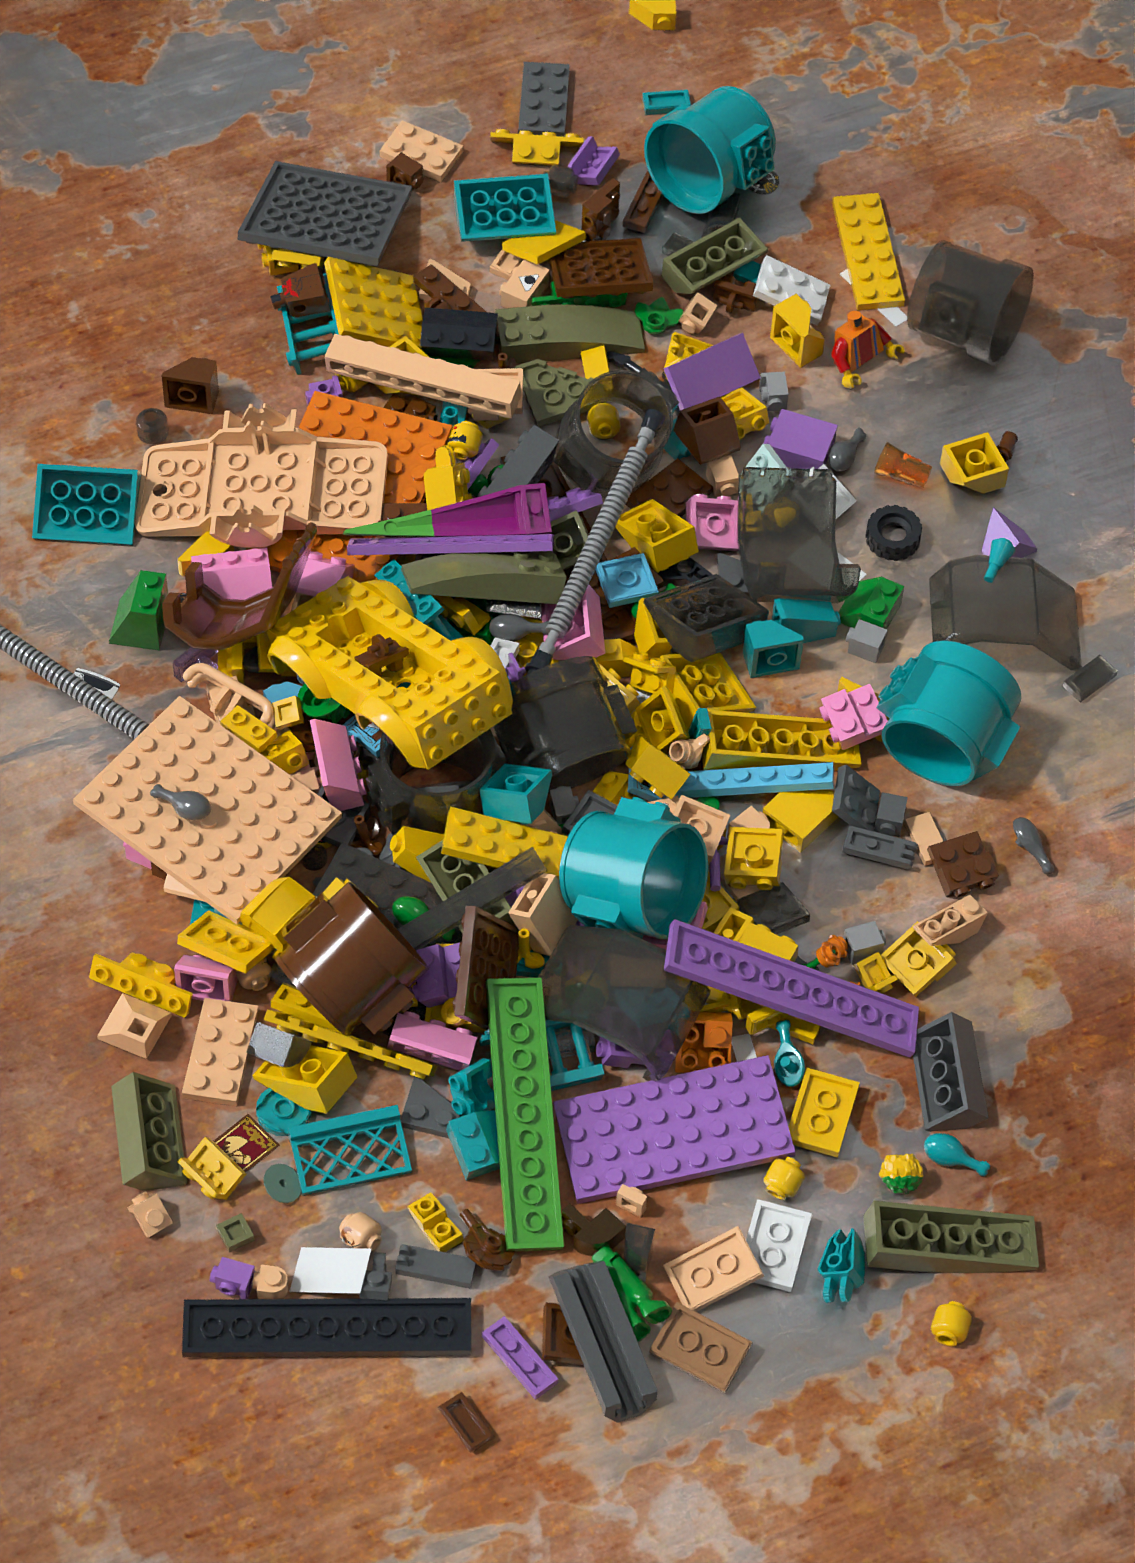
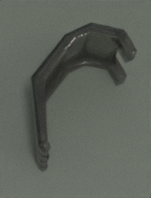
[737,467,861,603]
[929,555,1082,671]
[538,925,711,1082]

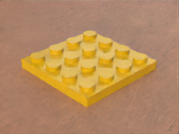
[324,257,423,348]

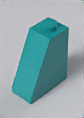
[772,598,841,643]

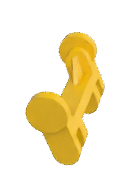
[688,992,744,1020]

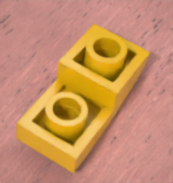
[581,345,614,392]
[407,1192,464,1252]

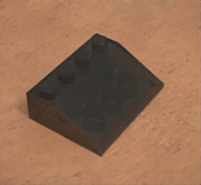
[644,574,769,662]

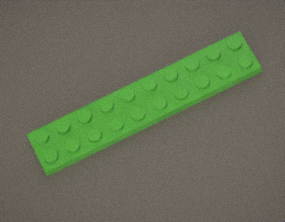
[486,978,564,1251]

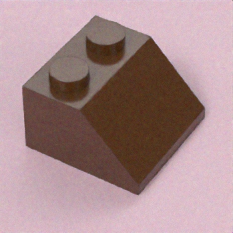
[162,357,219,414]

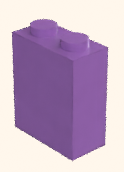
[763,409,838,472]

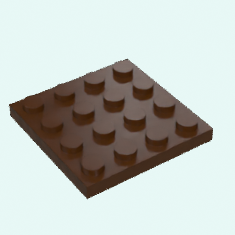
[548,238,653,298]
[453,906,519,1030]

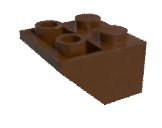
[673,396,741,465]

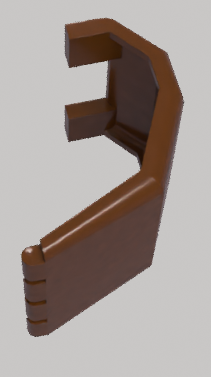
[162,522,317,650]

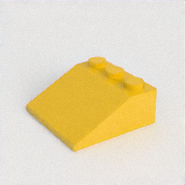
[660,650,756,730]

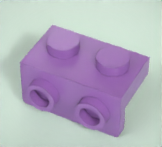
[568,137,620,185]

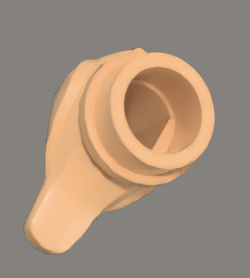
[669,734,710,770]

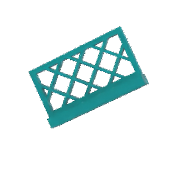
[288,1105,412,1196]

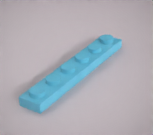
[676,762,834,798]

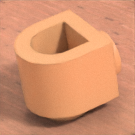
[252,1265,288,1299]

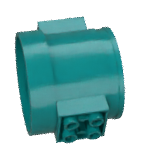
[644,86,776,214]
[876,641,1022,786]
[559,797,708,946]

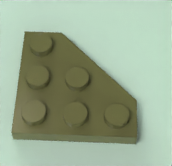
[515,359,607,427]

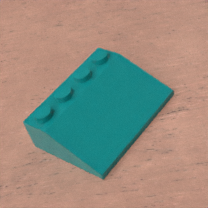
[454,174,556,242]
[32,464,141,545]

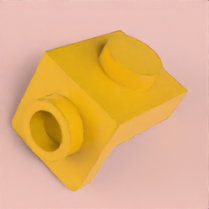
[853,952,898,994]

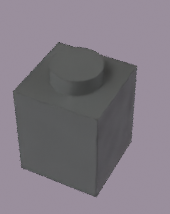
[874,792,908,837]

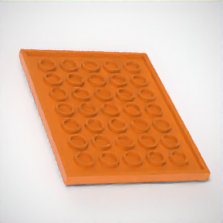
[246,391,453,583]

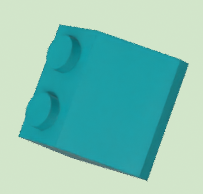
[743,620,804,678]
[480,764,552,824]
[446,1110,500,1181]

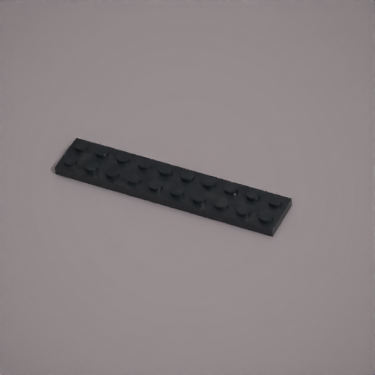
[182,1298,471,1357]

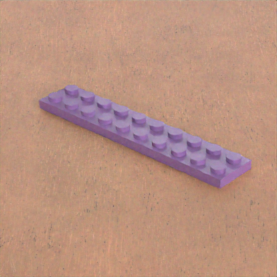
[664,919,919,1058]

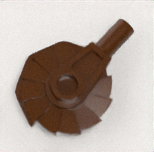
[459,1209,515,1271]

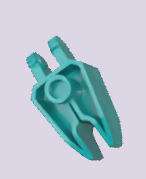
[817,1228,865,1303]

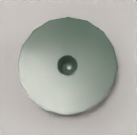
[264,1163,301,1203]

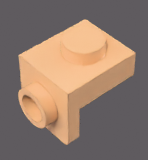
[127,1192,173,1237]

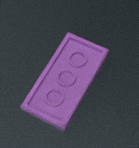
[663,333,760,410]

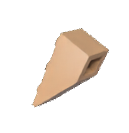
[913,895,988,946]

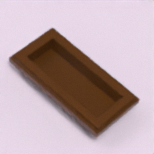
[438,1392,495,1453]

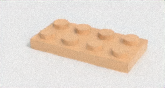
[182,998,259,1106]

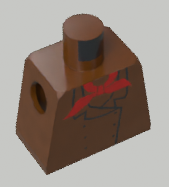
[270,263,331,318]

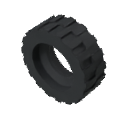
[865,505,922,561]

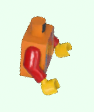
[831,311,905,388]

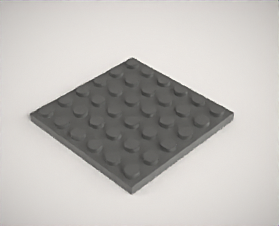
[237,161,412,266]

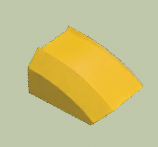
[240,877,315,953]

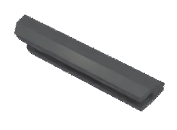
[548,1261,658,1423]

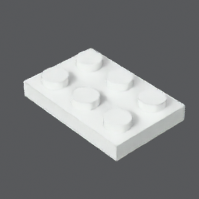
[753,255,830,325]
[746,1199,812,1292]

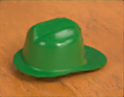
[298,684,341,720]

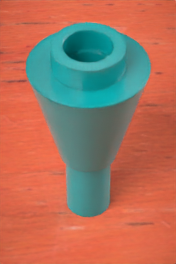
[984,538,1016,583]

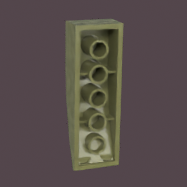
[495,305,645,364]
[401,551,566,604]
[863,1201,1039,1273]

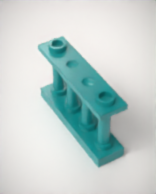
[277,273,339,375]
[374,559,463,641]
[479,1009,604,1091]

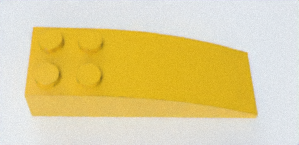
[702,710,861,771]

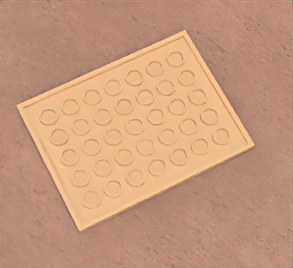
[73,696,342,924]

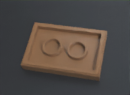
[649,1302,752,1394]

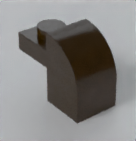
[562,1204,626,1256]

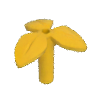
[517,928,545,968]

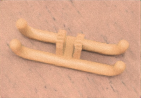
[183,663,276,730]

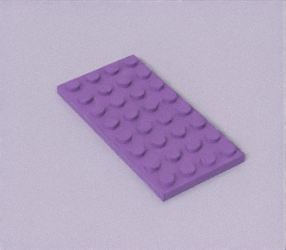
[553,1055,795,1204]

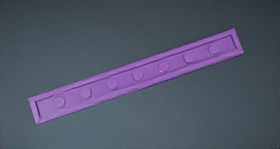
[347,534,554,555]

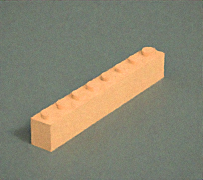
[324,334,522,419]

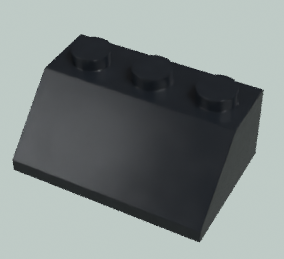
[420,307,498,361]

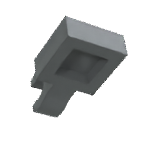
[359,1252,392,1301]

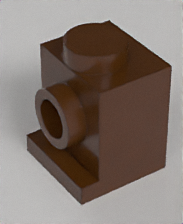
[386,152,424,191]

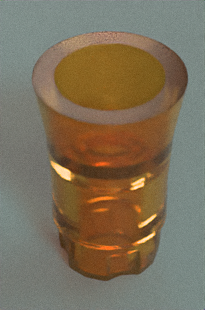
[874,442,932,488]

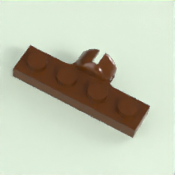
[413,264,487,312]

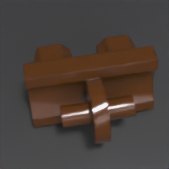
[713,275,757,314]
[354,634,409,678]

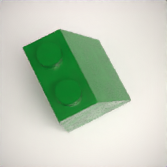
[109,570,168,651]

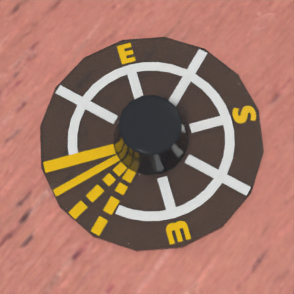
[748,171,780,194]

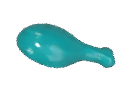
[774,1020,805,1087]
[924,1133,990,1177]

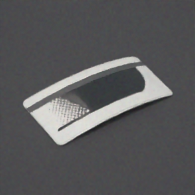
[73,668,120,699]

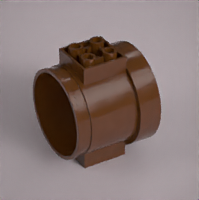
[275,882,429,1037]

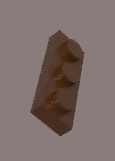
[623,171,663,233]

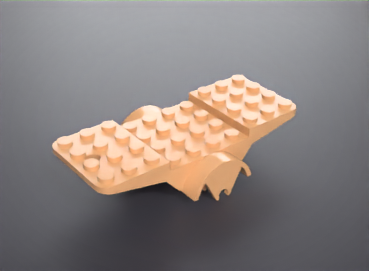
[135,403,388,548]

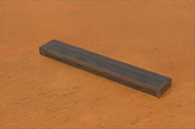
[398,847,547,950]

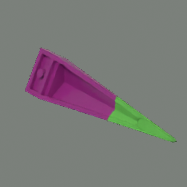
[343,483,552,537]

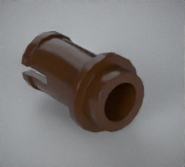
[996,431,1018,462]

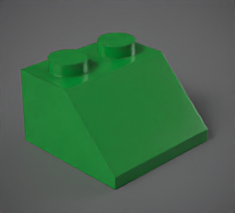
[838,577,904,629]

